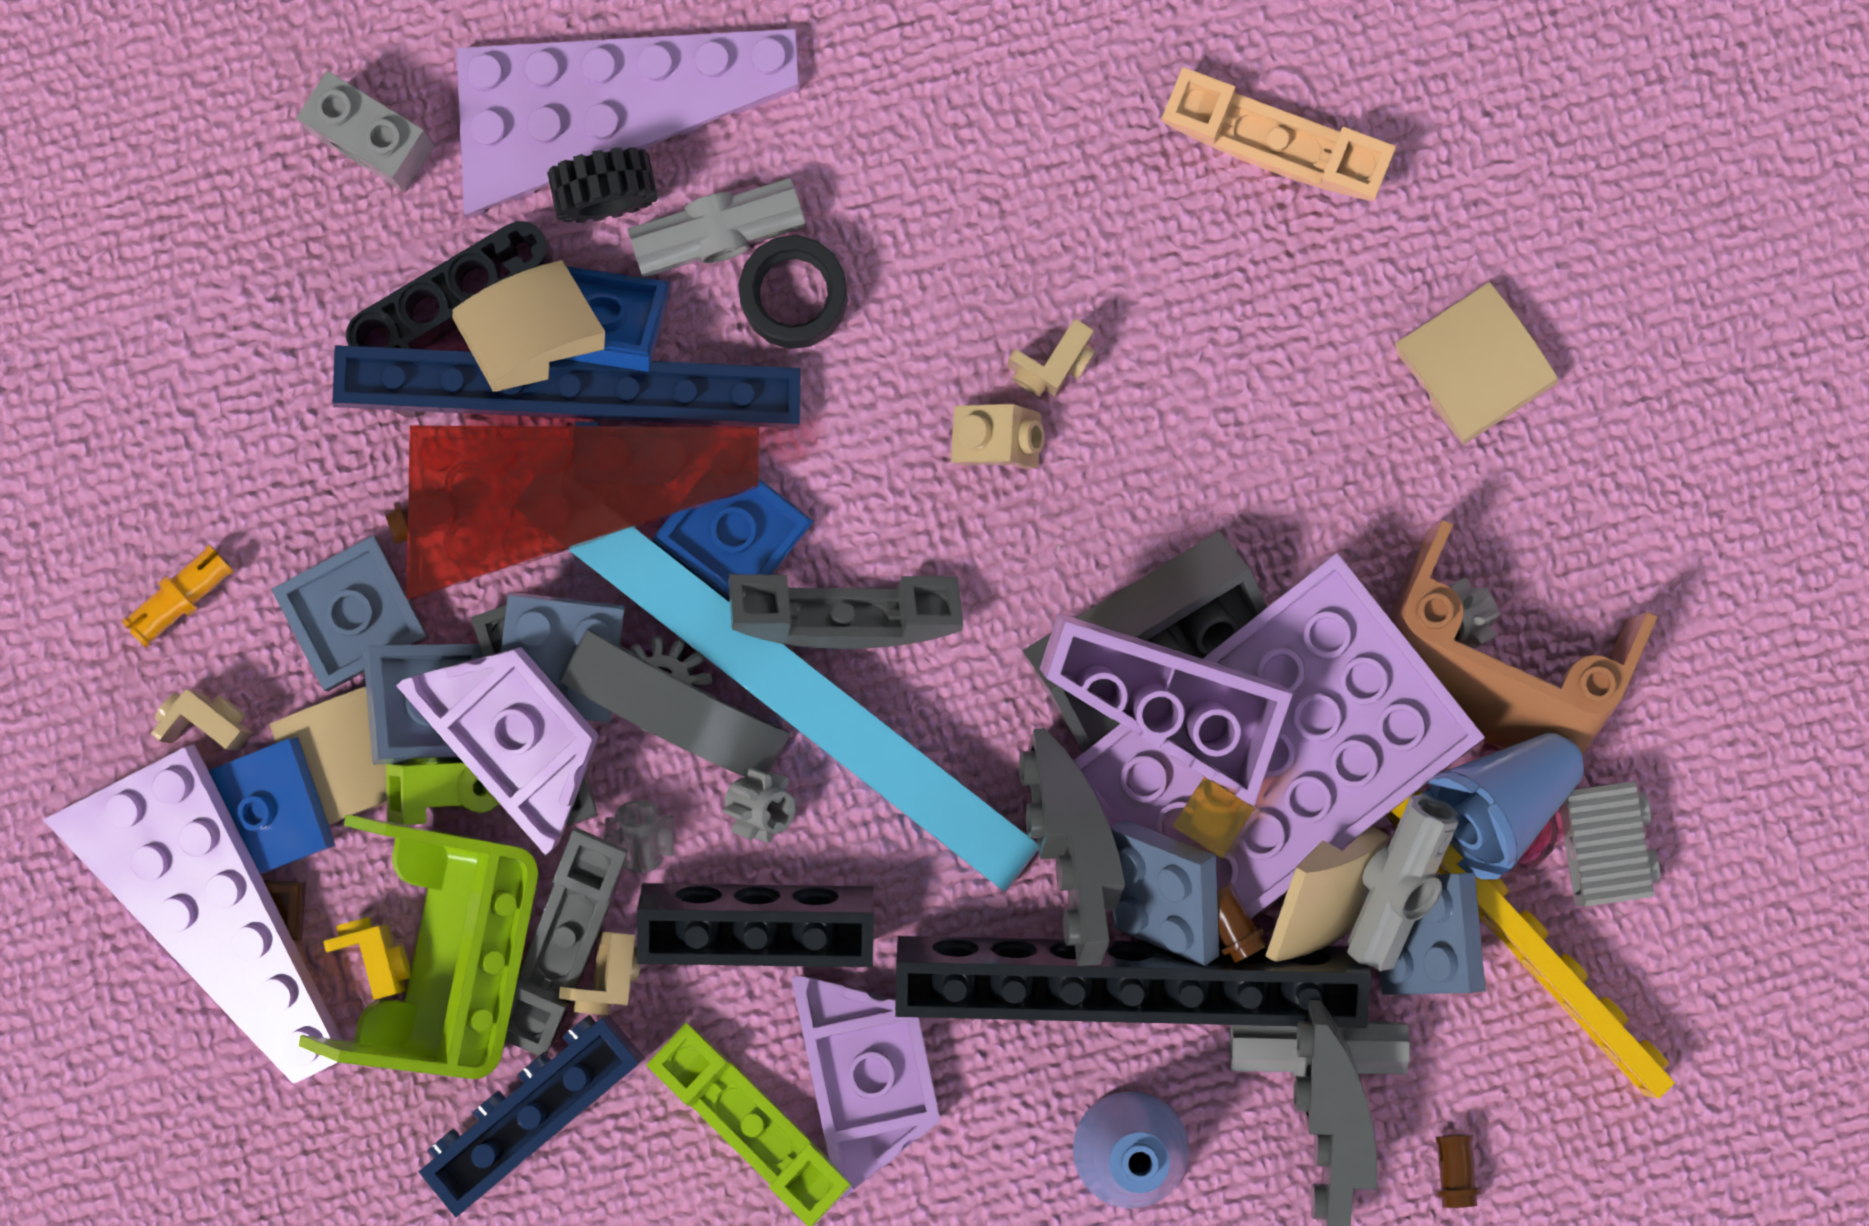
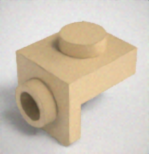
[1007,319,1096,397]
[951,404,1045,469]
[151,688,253,751]
[559,932,641,1015]

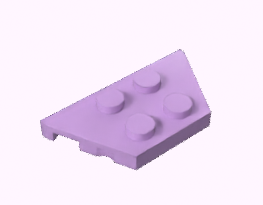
[396,647,599,855]
[791,975,940,1198]

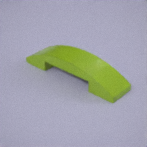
[646,1022,852,1226]

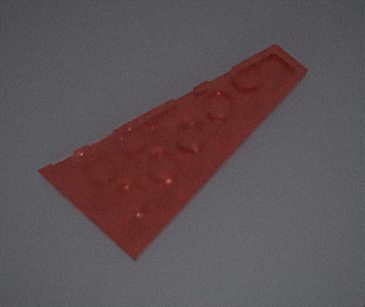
[406,425,760,601]

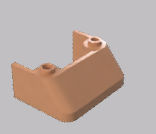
[1389,520,1658,756]

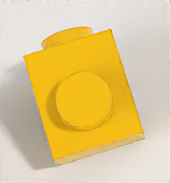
[323,917,411,1000]

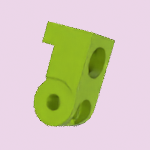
[386,761,499,825]

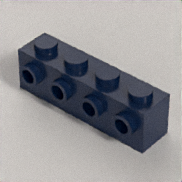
[419,1014,646,1218]

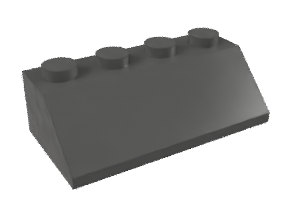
[1022,531,1267,754]

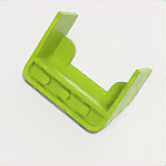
[298,814,538,1079]

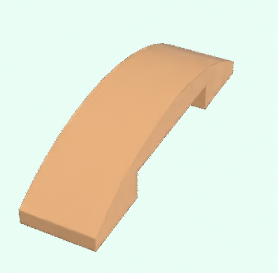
[1161,67,1396,201]

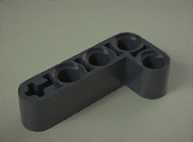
[346,221,553,417]

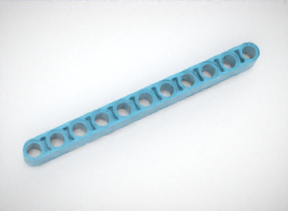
[513,461,1039,893]

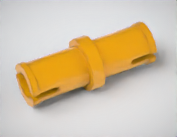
[121,544,234,648]

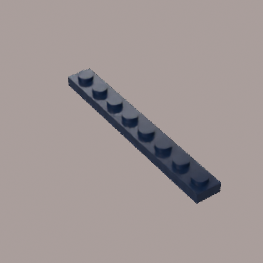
[332,345,801,429]

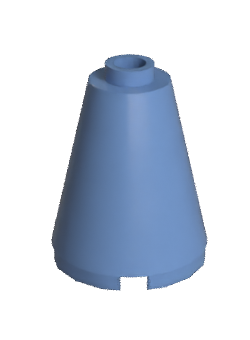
[1422,732,1584,880]
[1073,1091,1189,1209]

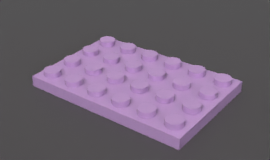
[1074,553,1485,944]

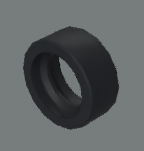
[738,235,848,349]

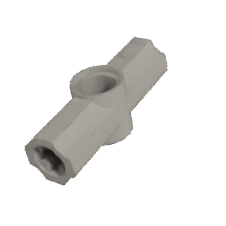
[627,178,806,278]
[1347,794,1459,971]
[1229,1021,1410,1076]

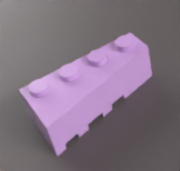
[1039,613,1293,807]

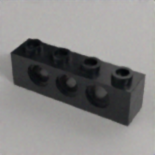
[637,883,874,967]

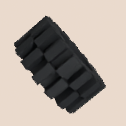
[547,147,658,223]

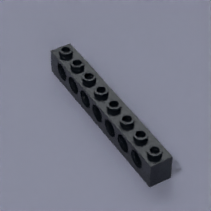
[895,936,1371,1028]

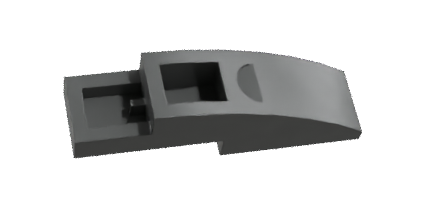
[1019,728,1125,966]
[1293,1000,1377,1226]

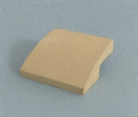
[453,260,605,392]
[1395,282,1558,445]
[269,686,387,825]
[1265,826,1389,962]

